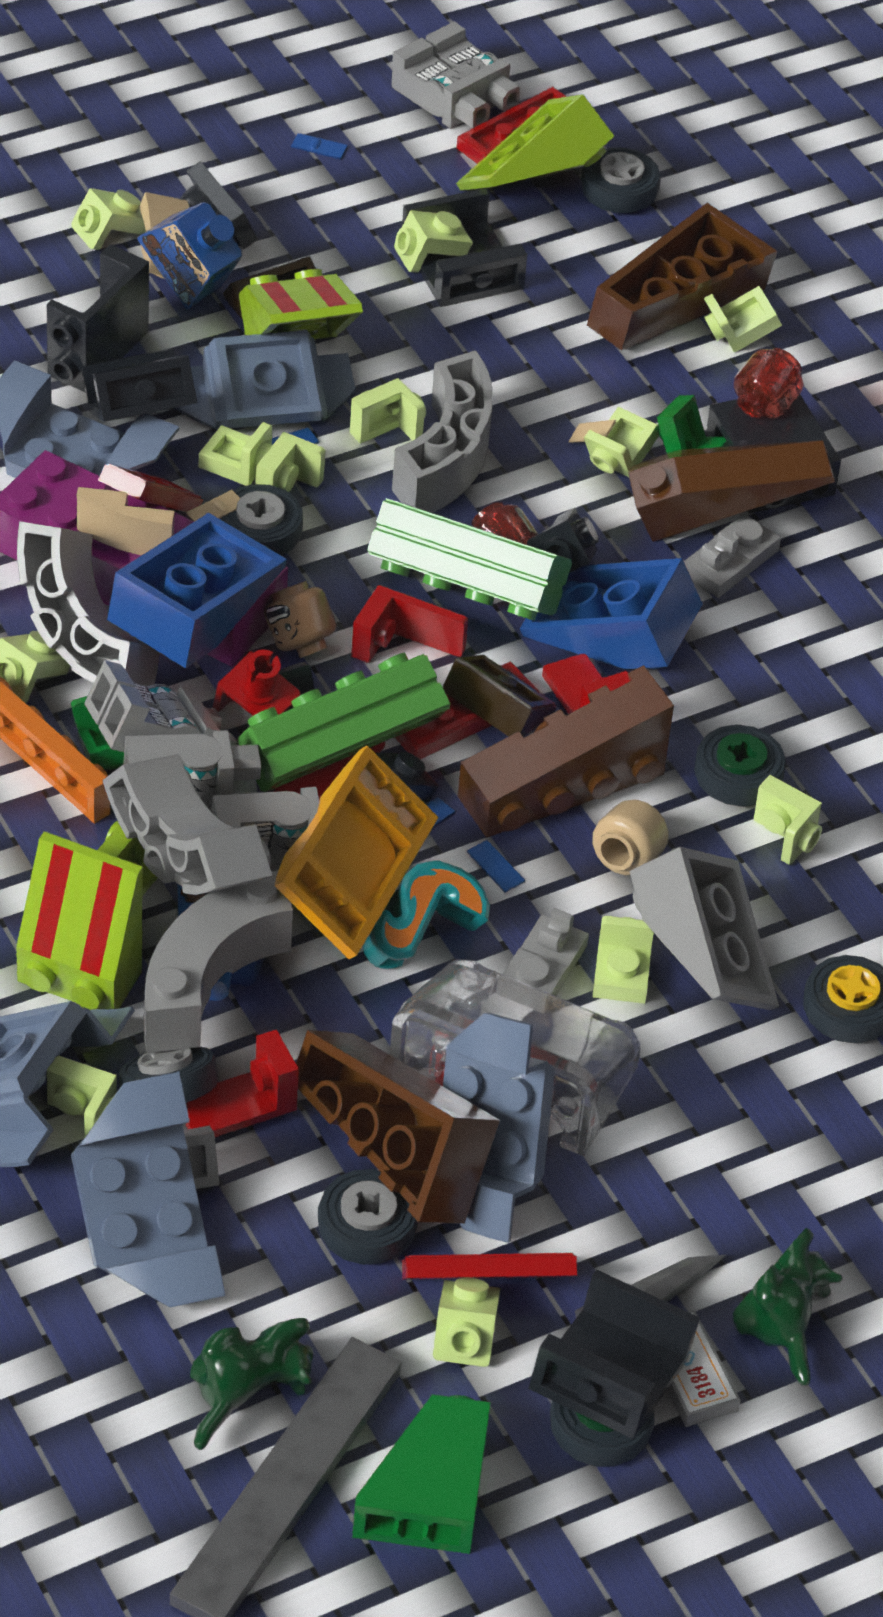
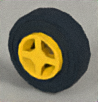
[803,955,883,1043]

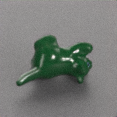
[733,1228,843,1386]
[190,1318,313,1450]

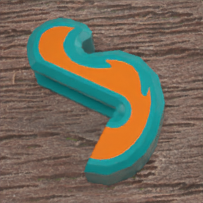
[362,860,490,969]

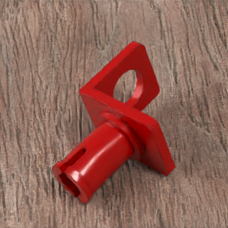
[213,649,300,716]

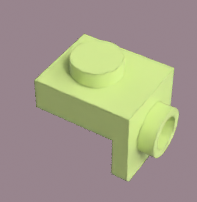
[71,188,146,250]
[394,210,473,273]
[704,286,782,353]
[350,378,426,444]
[584,407,659,477]
[198,422,273,486]
[0,631,70,703]
[433,1278,500,1367]

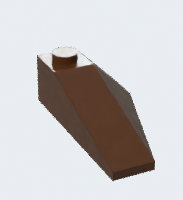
[628,440,835,542]

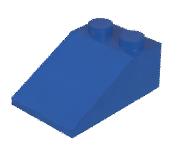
[107,513,287,668]
[520,558,703,669]

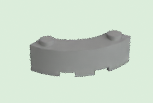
[392,350,492,513]
[17,521,160,687]
[102,754,272,895]
[144,870,293,1053]

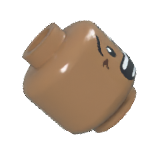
[264,581,337,658]

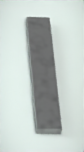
[170,1337,402,1617]

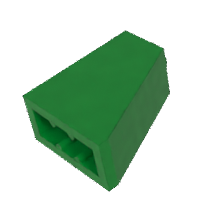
[352,1394,490,1554]

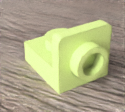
[255,431,326,492]
[754,775,822,865]
[592,916,654,1004]
[47,1056,117,1138]

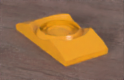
[274,746,439,959]

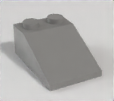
[629,847,779,1010]

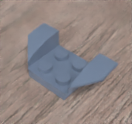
[173,330,356,430]
[0,360,179,478]
[0,1001,135,1167]
[443,1012,555,1243]
[71,1072,226,1308]

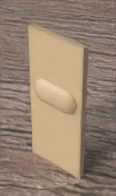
[568,419,616,443]
[186,490,240,522]

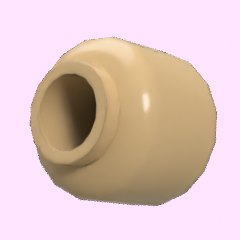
[592,799,669,876]

